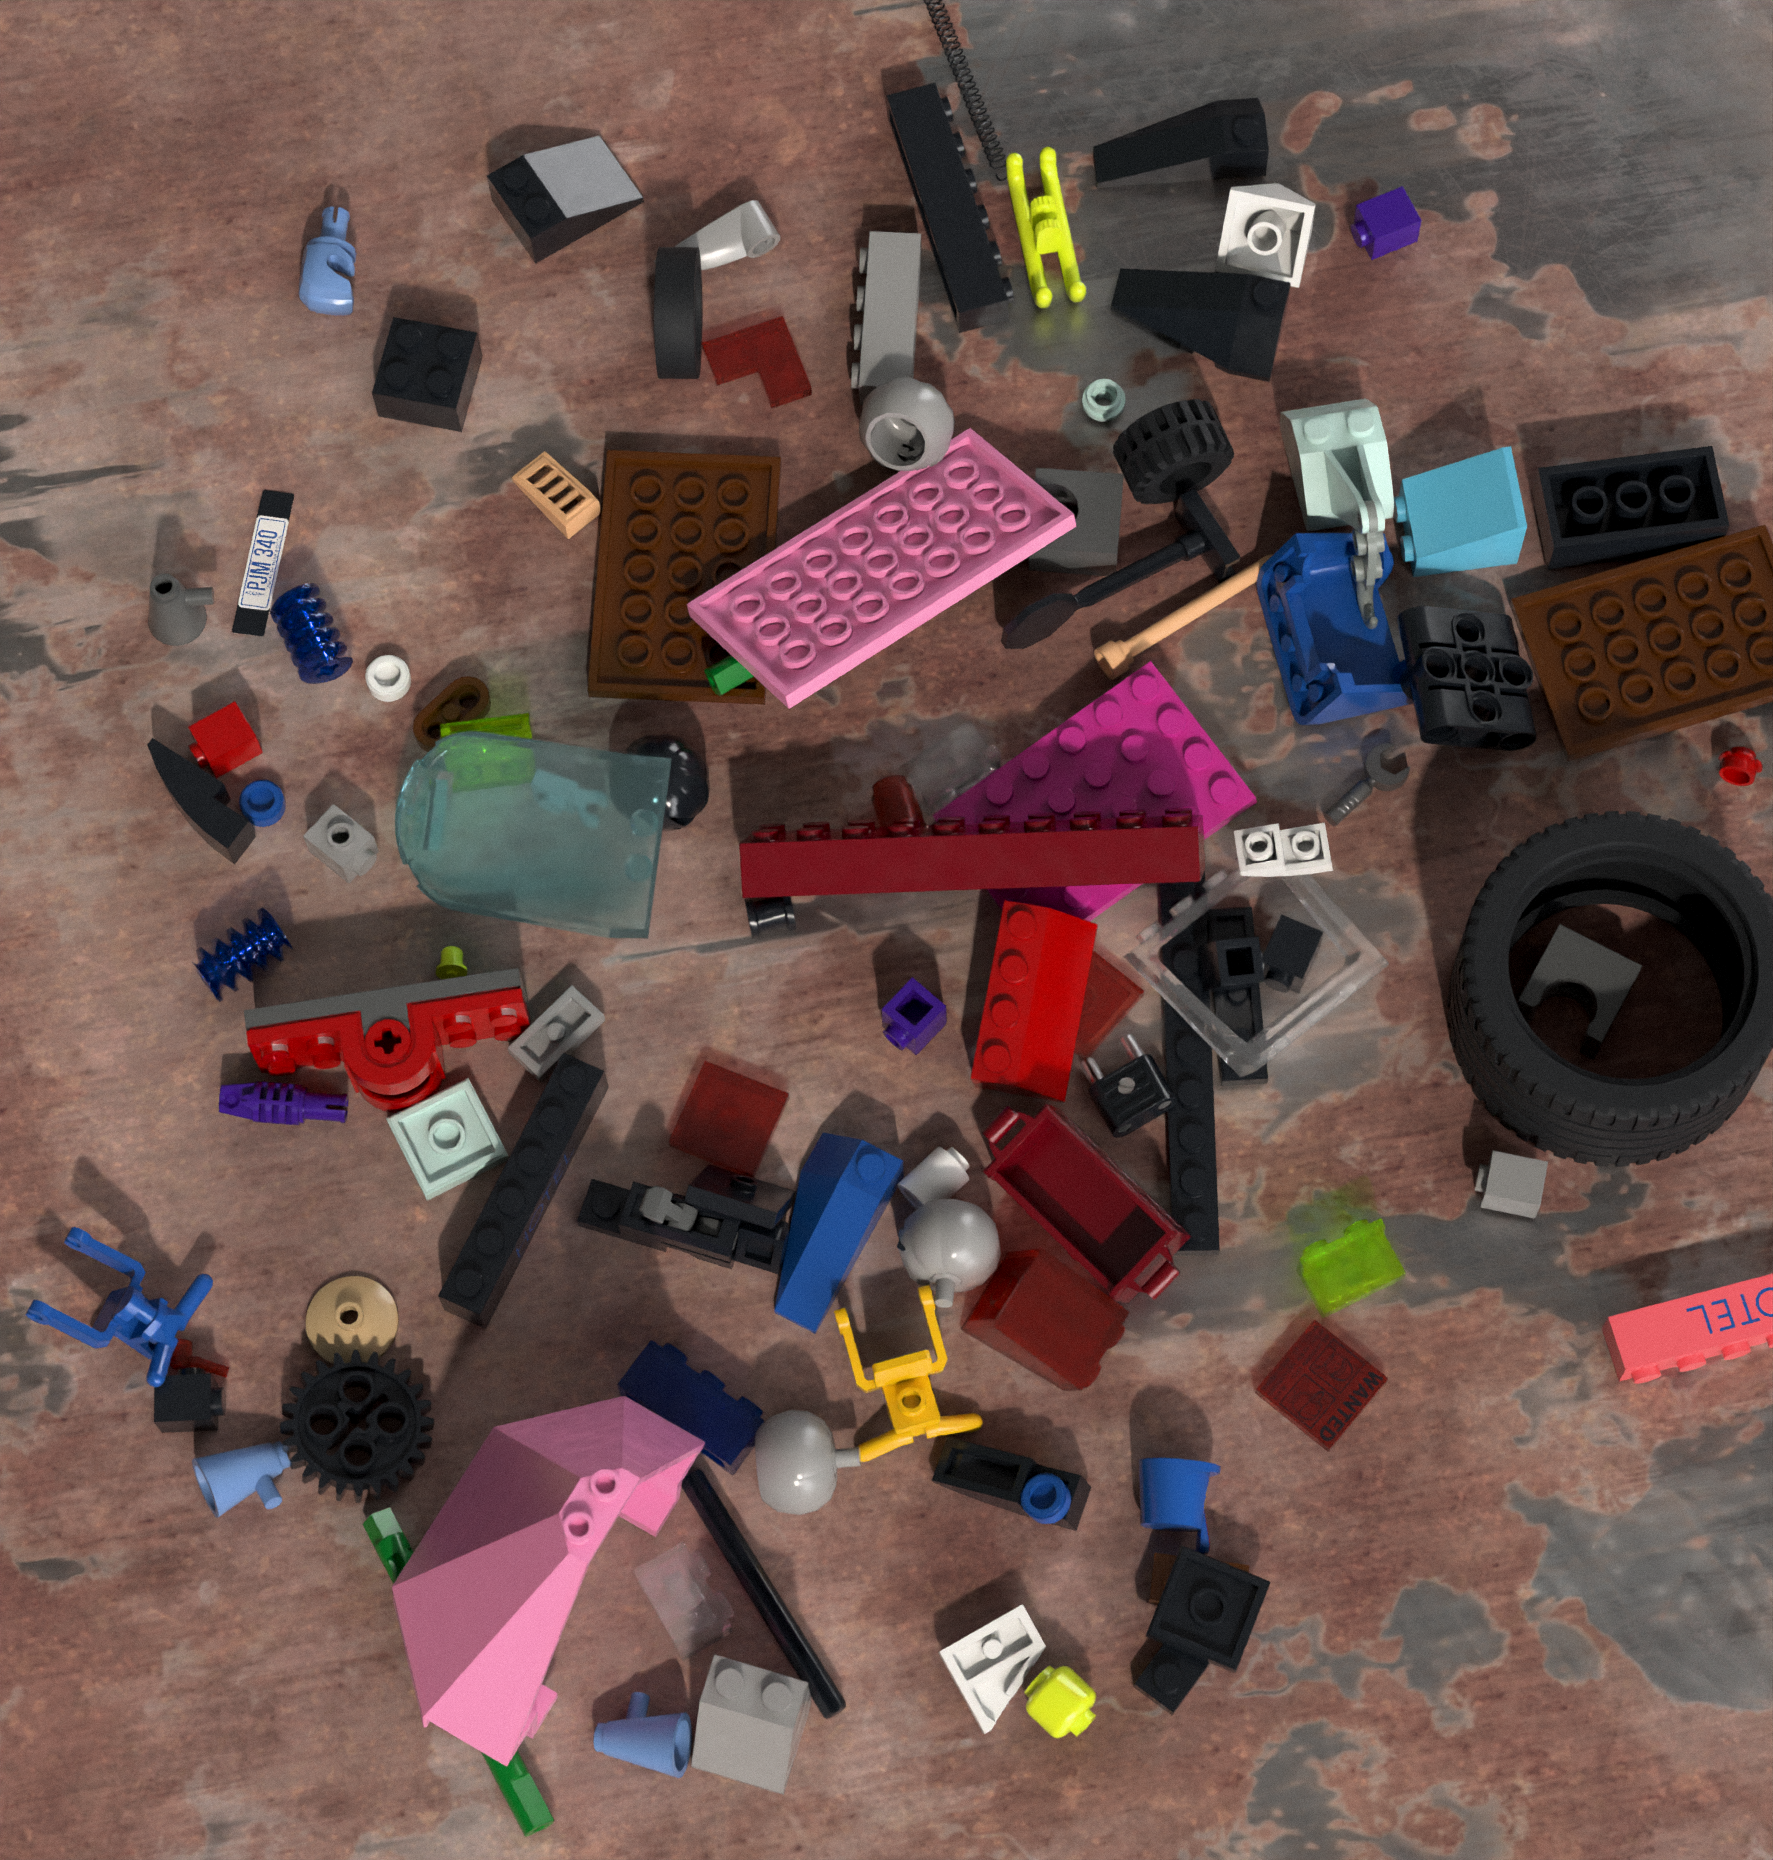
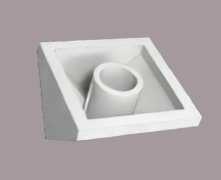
[1215,183,1316,288]

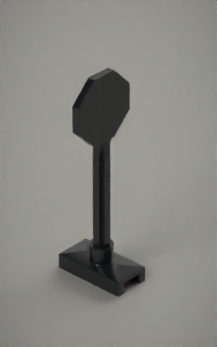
[1001,488,1241,649]

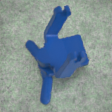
[26,1227,213,1387]

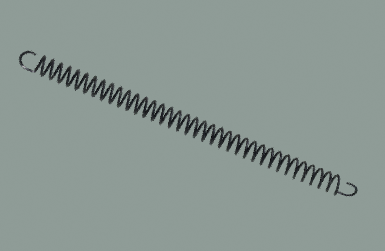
[924,0,1007,181]

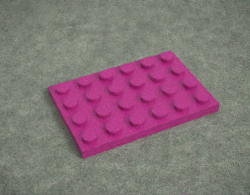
[932,661,1257,921]

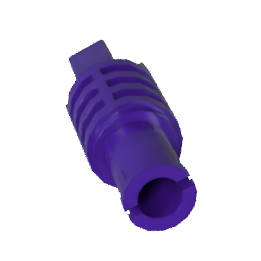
[219,1081,349,1125]

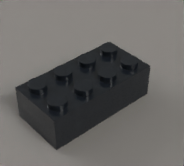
[1532,446,1729,570]

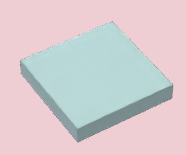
[386,1078,509,1201]

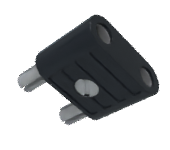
[1080,1034,1177,1138]

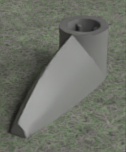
[654,200,781,270]

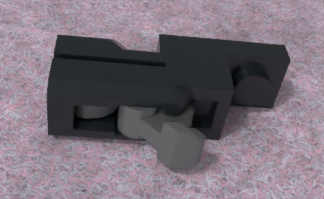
[577,1179,743,1269]

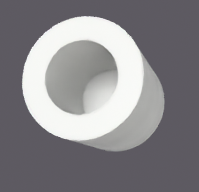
[897,1146,970,1210]

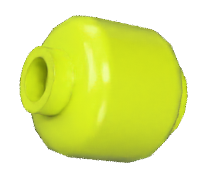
[1024,1666,1096,1738]

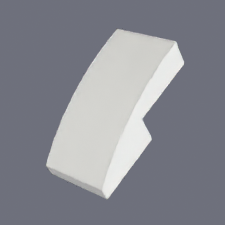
[1234,823,1333,877]

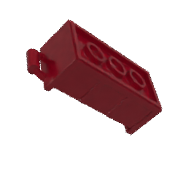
[982,1104,1191,1303]

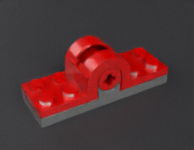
[244,968,531,1113]

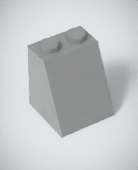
[691,1654,812,1795]

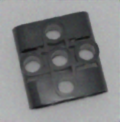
[1397,606,1537,751]

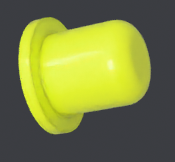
[436,946,467,979]

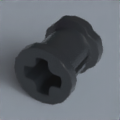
[744,896,797,939]

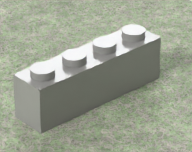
[851,231,922,405]

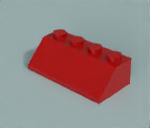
[970,900,1098,1103]

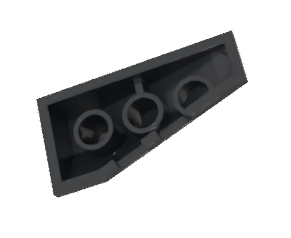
[1111,269,1291,382]

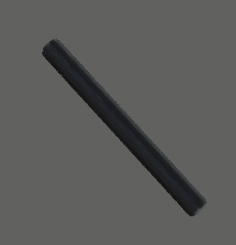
[681,1469,846,1719]

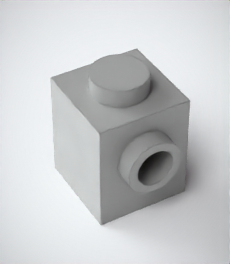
[303,804,379,884]
[1474,1151,1548,1218]

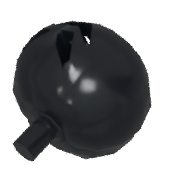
[612,734,710,832]

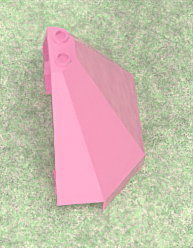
[392,1396,706,1767]

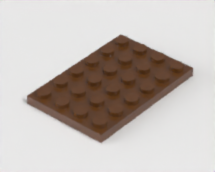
[587,450,782,705]
[1510,524,1773,762]

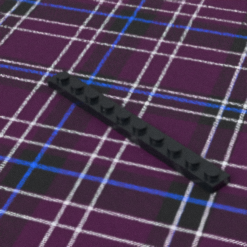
[1159,871,1220,1256]

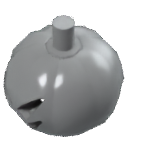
[859,377,955,472]
[897,1199,1001,1308]
[755,1410,861,1515]

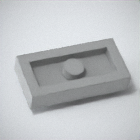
[507,985,605,1083]

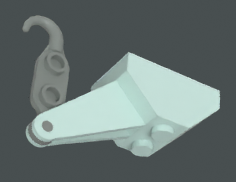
[1280,399,1394,629]

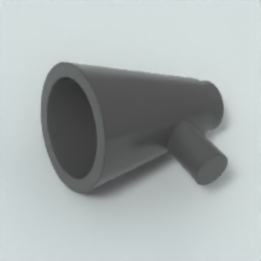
[148,574,215,646]

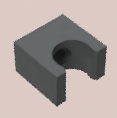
[1029,468,1124,576]
[1517,924,1642,1060]

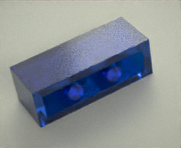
[617,1340,765,1476]

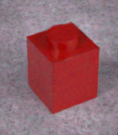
[188,701,263,779]

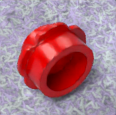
[1718,746,1763,786]

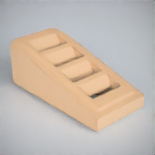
[512,451,601,539]

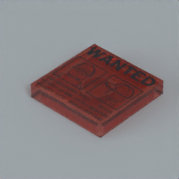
[1255,1319,1388,1452]

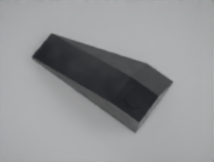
[1093,98,1269,188]

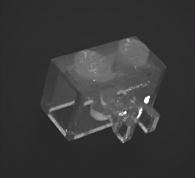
[633,1542,735,1661]

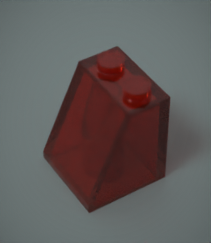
[961,1248,1130,1391]

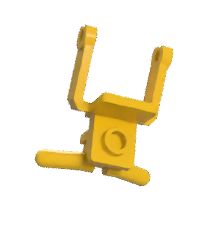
[834,1285,983,1462]

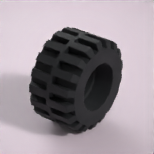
[1113,399,1234,505]

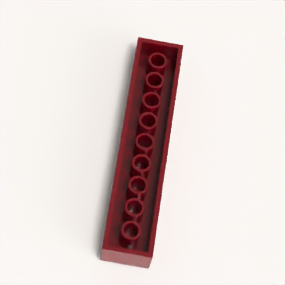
[739,808,1205,898]

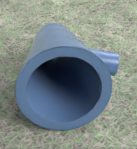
[192,1441,290,1518]
[594,1692,692,1778]

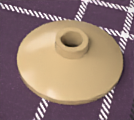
[306,1276,399,1364]

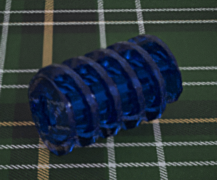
[270,583,353,684]
[191,907,293,1002]

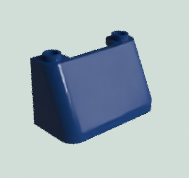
[1257,533,1414,725]

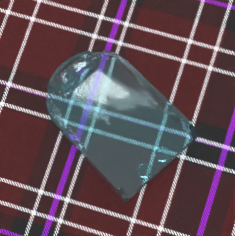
[395,731,672,939]

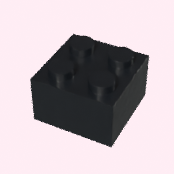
[372,317,483,432]

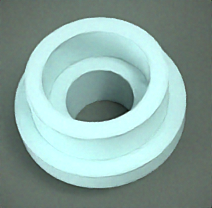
[1082,379,1125,422]

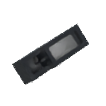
[147,738,256,865]
[932,1437,1091,1531]

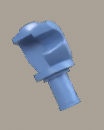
[299,206,356,316]

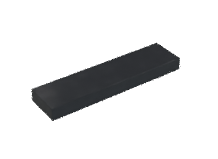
[1207,907,1268,1086]

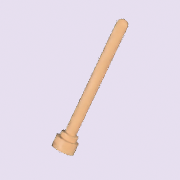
[1094,554,1272,680]

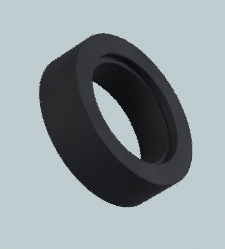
[654,247,703,379]

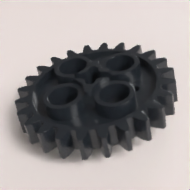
[280,1350,434,1503]

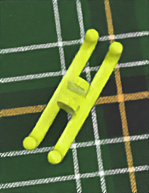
[1006,147,1086,308]

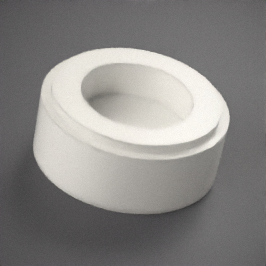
[365,655,411,702]

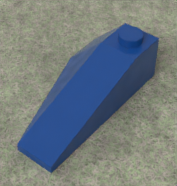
[774,1132,904,1334]

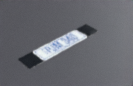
[232,490,294,637]

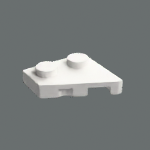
[938,1604,1046,1734]

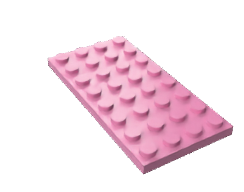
[686,428,1076,709]

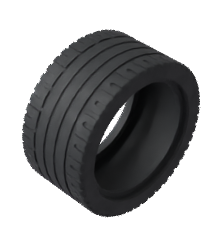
[1447,811,1773,1167]

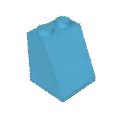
[1393,447,1527,577]

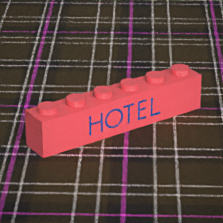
[1602,1273,1773,1384]

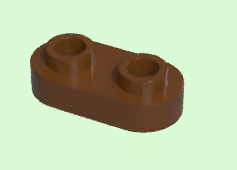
[413,676,491,754]

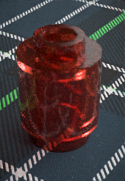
[871,775,926,827]

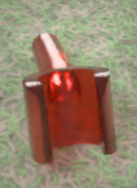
[169,1338,230,1378]

